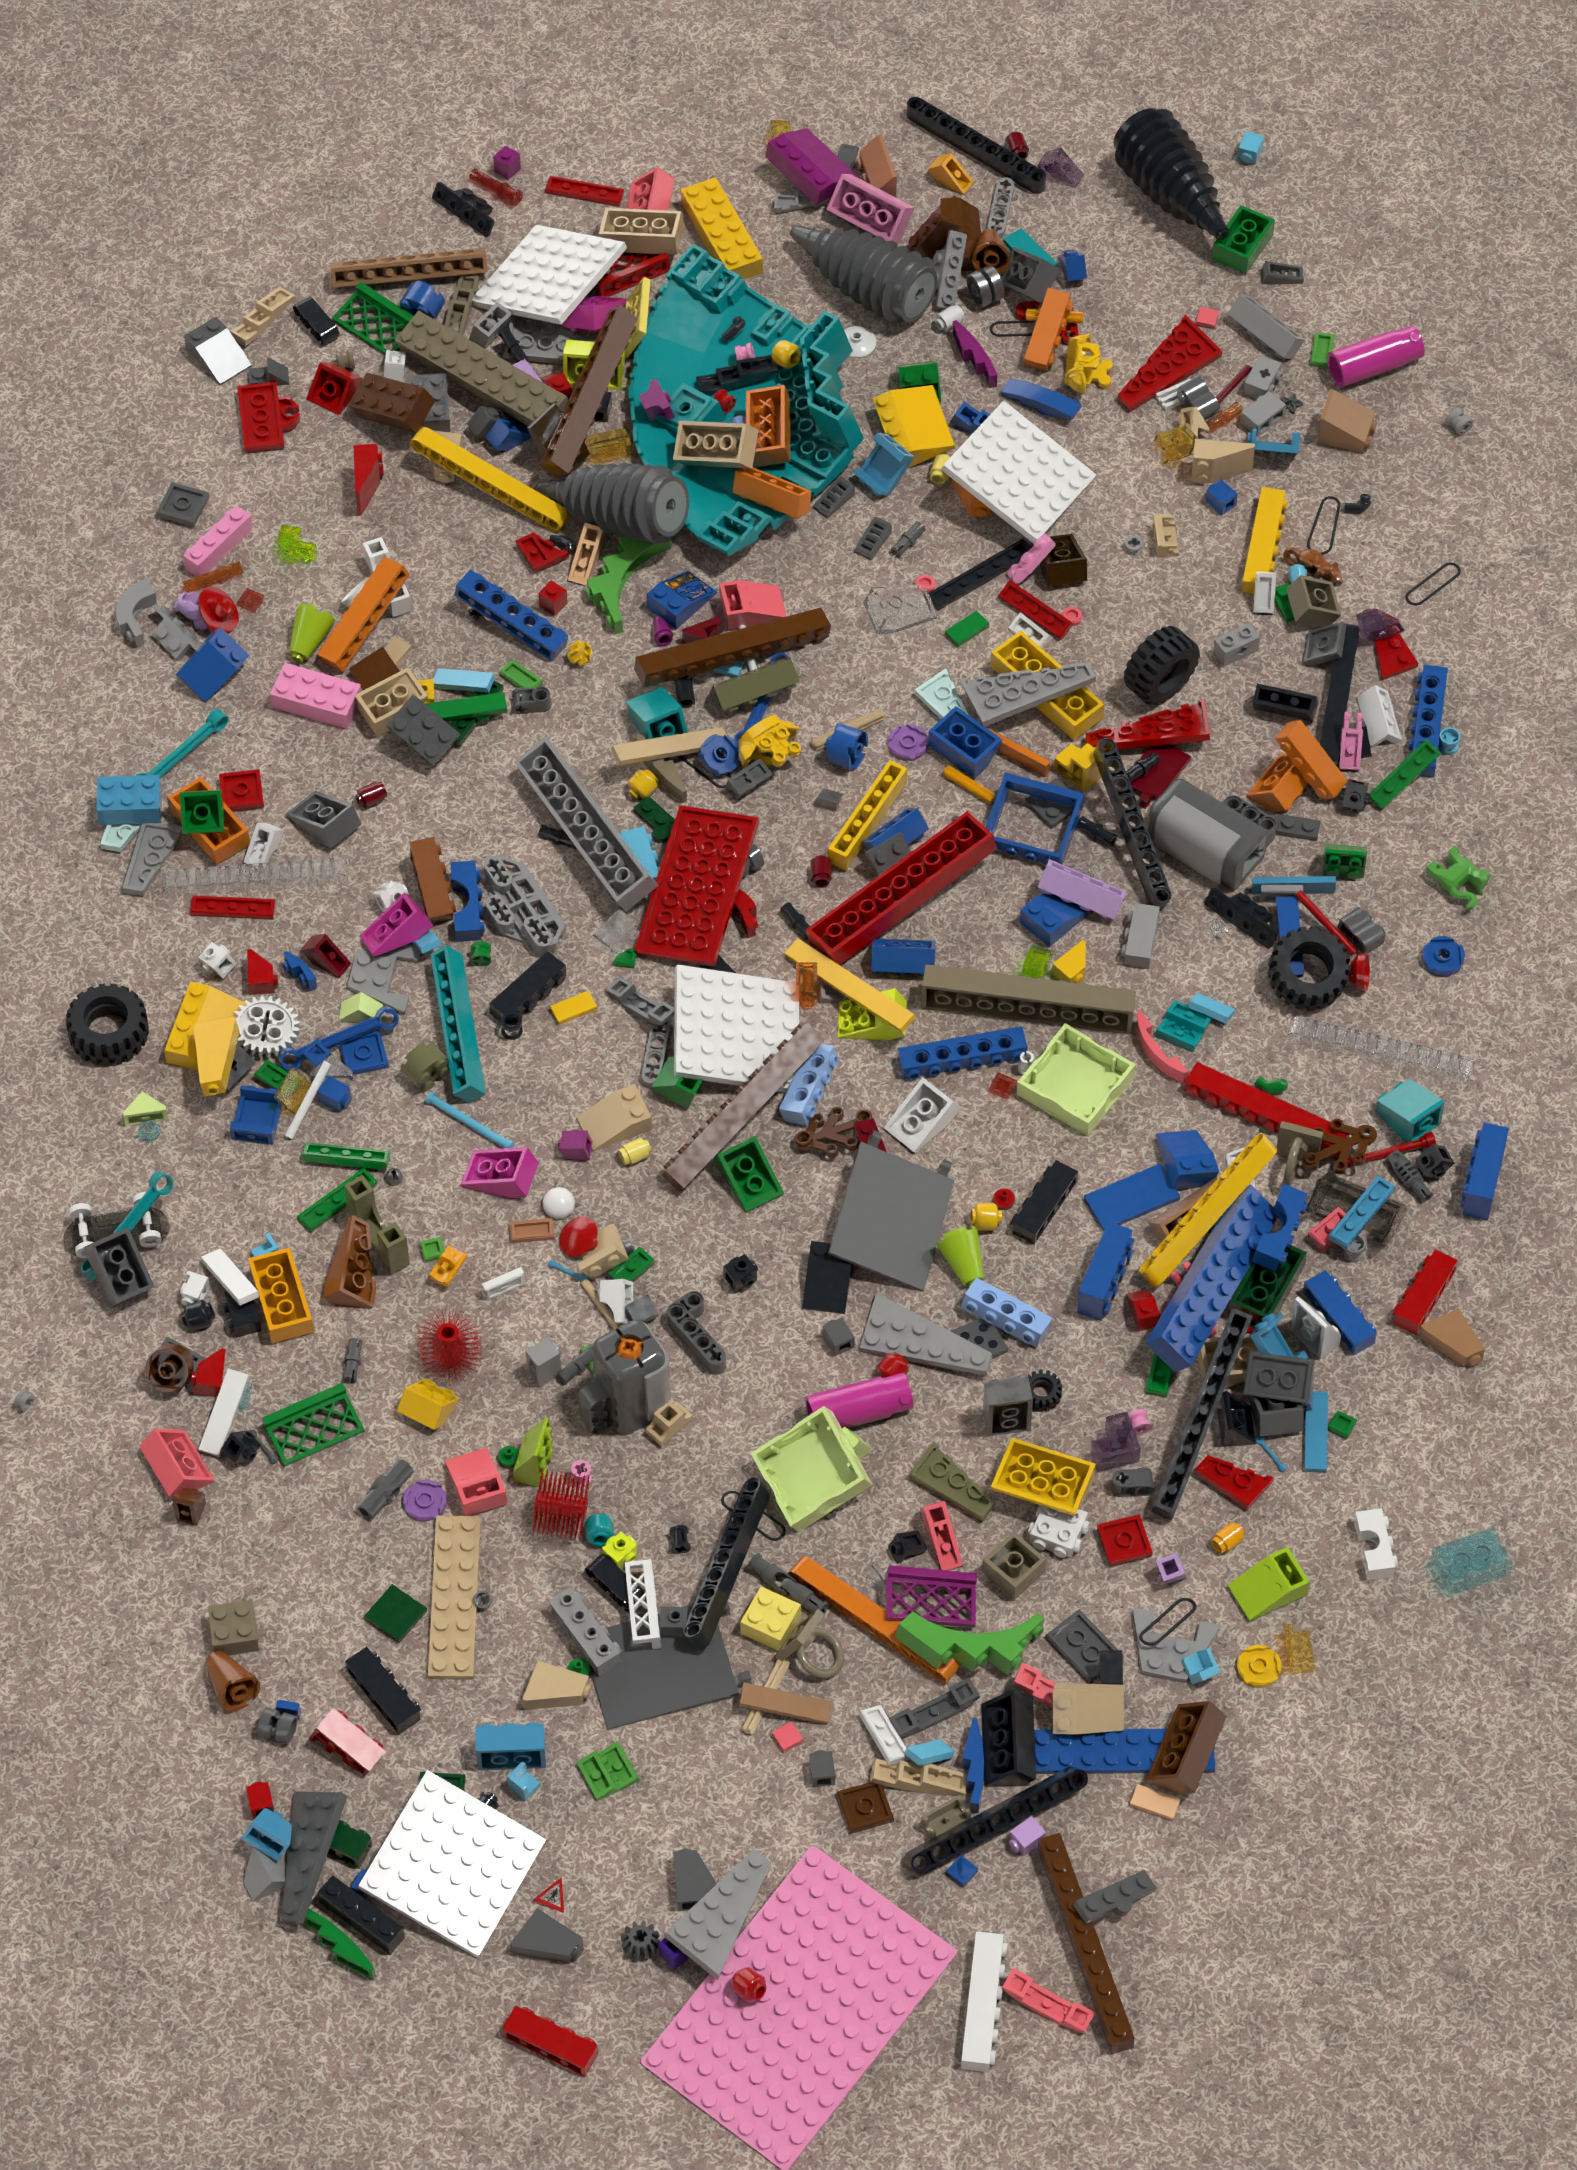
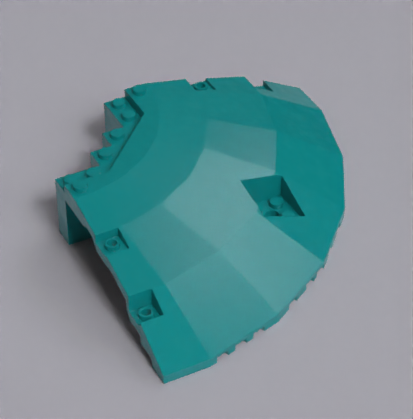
[628,244,864,556]

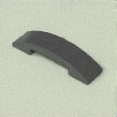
[605,977,675,1025]
[889,1678,980,1738]

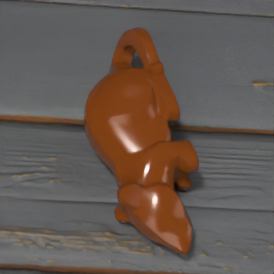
[1283,547,1343,584]

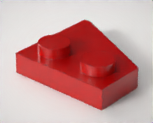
[516,533,569,573]

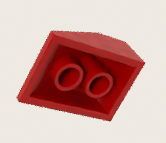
[353,443,384,516]

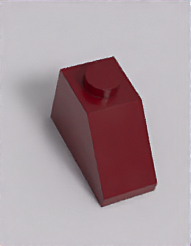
[300,934,352,978]

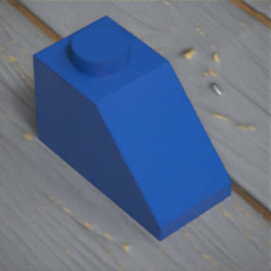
[486,419,532,451]

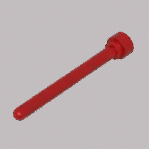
[1337,1132,1436,1169]

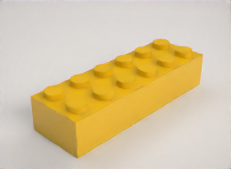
[680,177,763,285]
[990,630,1105,740]

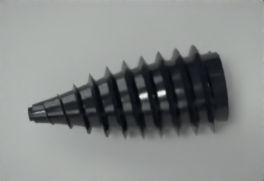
[1113,108,1229,240]

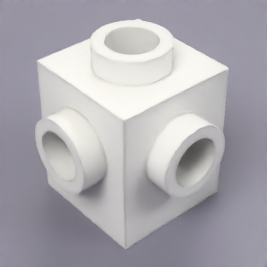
[373,880,409,912]
[198,942,237,979]

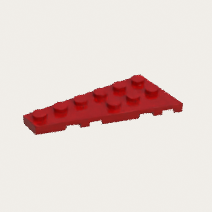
[1118,314,1222,411]
[1085,698,1210,751]

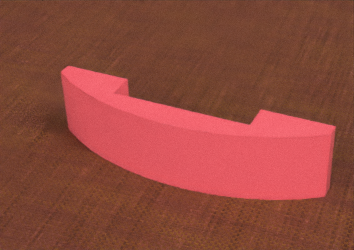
[1136,1010,1188,1083]
[1013,1662,1056,1709]
[1002,1968,1095,2033]

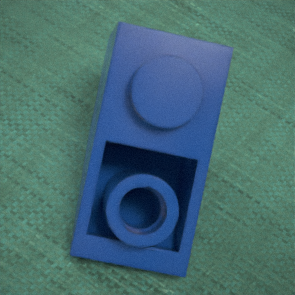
[1058,249,1087,281]

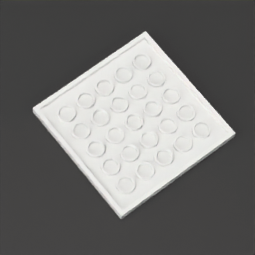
[472,225,627,325]
[941,401,1096,544]
[674,964,799,1093]
[358,1770,546,1958]

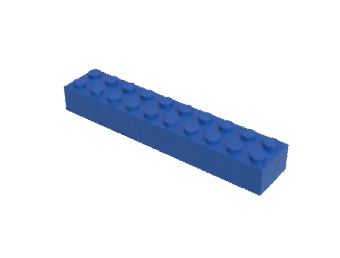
[1146,1185,1278,1372]

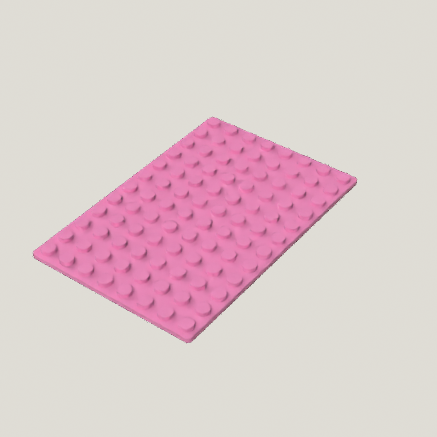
[641,1846,957,2170]

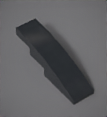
[696,355,779,395]

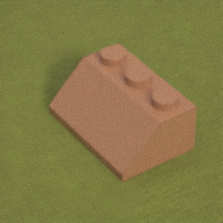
[857,134,897,197]

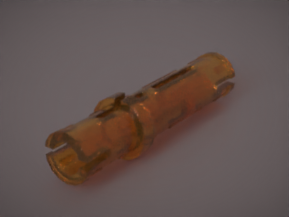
[182,561,244,593]

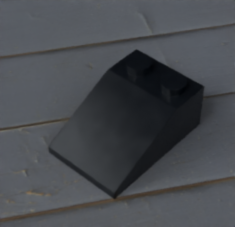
[802,1241,853,1314]

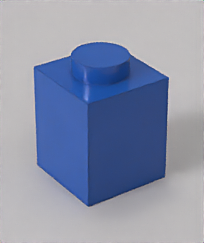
[1206,479,1238,515]
[317,1076,352,1113]

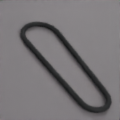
[1307,496,1341,555]

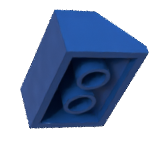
[928,706,1002,779]
[871,938,936,977]

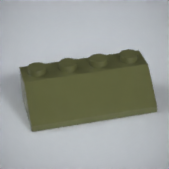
[714,656,800,712]

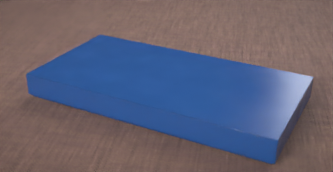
[1084,1163,1180,1232]

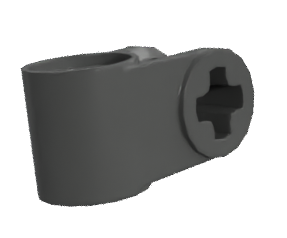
[512,686,552,714]
[1111,1467,1155,1497]

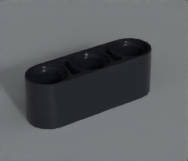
[293,296,340,346]
[585,1554,644,1612]

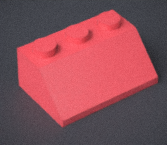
[626,167,675,210]
[139,1429,215,1497]

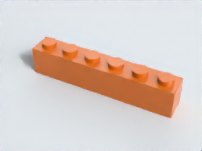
[317,556,410,672]

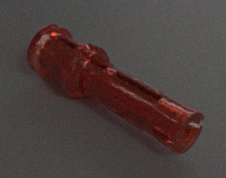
[469,168,523,206]

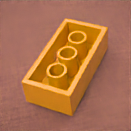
[248,1247,314,1343]

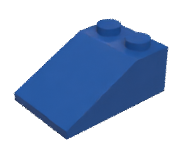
[175,627,250,702]
[1020,893,1093,947]
[1156,1130,1219,1189]

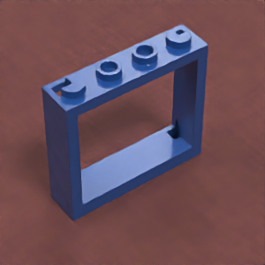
[986,772,1085,865]

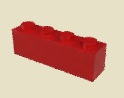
[1392,1249,1458,1335]
[502,2005,599,2077]

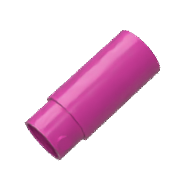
[1327,325,1425,388]
[805,1373,914,1428]

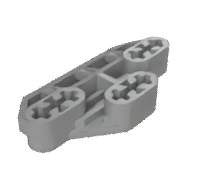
[484,855,566,957]

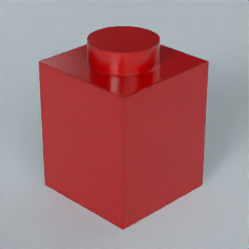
[538,580,568,616]
[246,1781,274,1820]

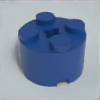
[400,281,445,320]
[825,723,868,770]

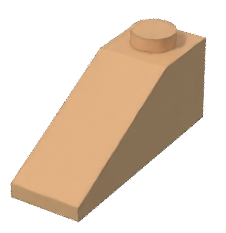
[568,523,608,586]

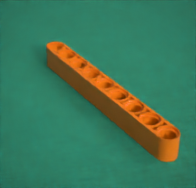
[788,1556,961,1684]

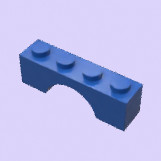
[450,860,485,942]
[1252,1183,1308,1271]

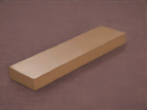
[739,1682,832,1725]

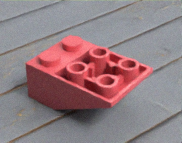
[719,580,787,630]
[444,1447,507,1516]

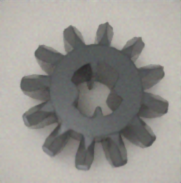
[621,1920,660,1961]

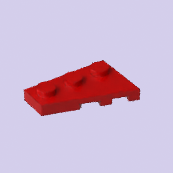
[1372,619,1418,681]
[1194,1455,1274,1510]

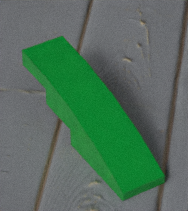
[304,1909,376,1980]

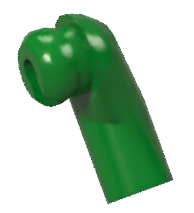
[1255,1076,1288,1095]

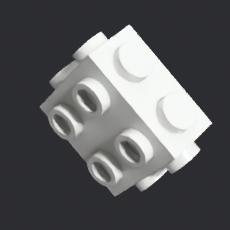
[1027,1505,1090,1559]

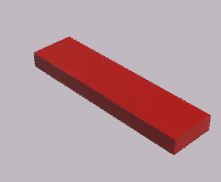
[545,175,625,207]
[998,580,1073,640]
[190,895,276,920]

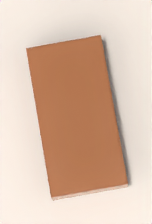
[510,1218,555,1243]

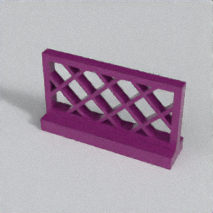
[885,1565,977,1628]

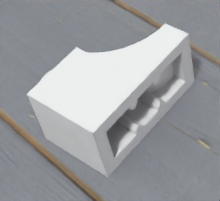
[384,350,406,382]
[244,823,284,870]
[598,1279,633,1325]

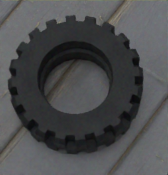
[1123,626,1200,705]
[1267,926,1351,1011]
[66,983,149,1066]

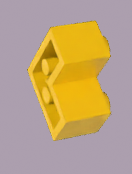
[1054,743,1101,792]

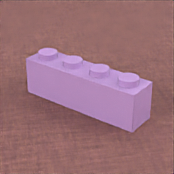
[1038,859,1126,920]

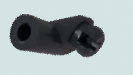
[721,316,746,343]
[1344,494,1371,513]
[550,535,576,553]

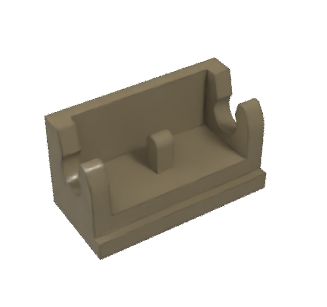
[921,1794,971,1839]

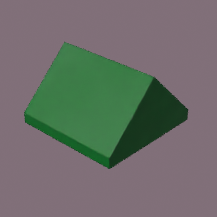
[180,790,224,834]

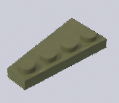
[909,1442,995,1522]

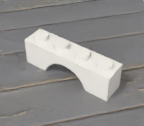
[363,537,412,617]

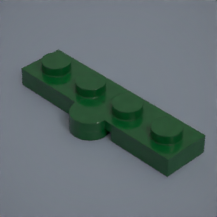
[450,681,504,747]
[633,796,675,843]

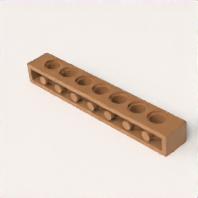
[330,248,488,287]

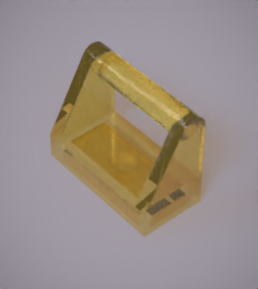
[586,428,633,464]

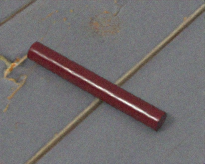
[1215,365,1252,404]

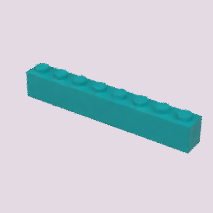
[430,945,486,1103]

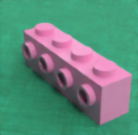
[183,506,253,579]

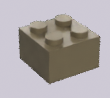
[1286,575,1341,627]
[982,1531,1046,1600]
[208,1600,259,1655]

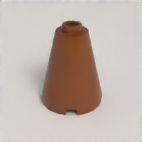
[972,229,1011,275]
[205,1651,260,1712]

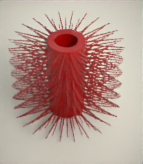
[415,1306,483,1385]
[532,1469,590,1541]

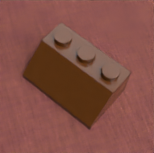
[909,196,962,260]

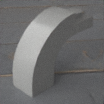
[116,579,157,648]

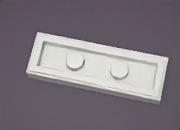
[859,1705,910,1766]

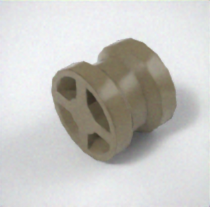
[336,349,355,369]

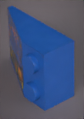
[646,570,717,629]

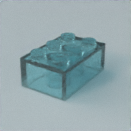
[1431,1527,1513,1597]

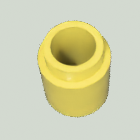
[929,454,950,484]
[618,1137,651,1165]

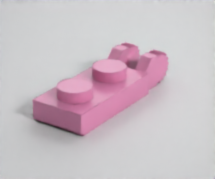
[1008,533,1056,584]
[1339,712,1363,771]

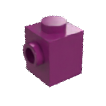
[493,145,521,180]
[558,1129,593,1160]

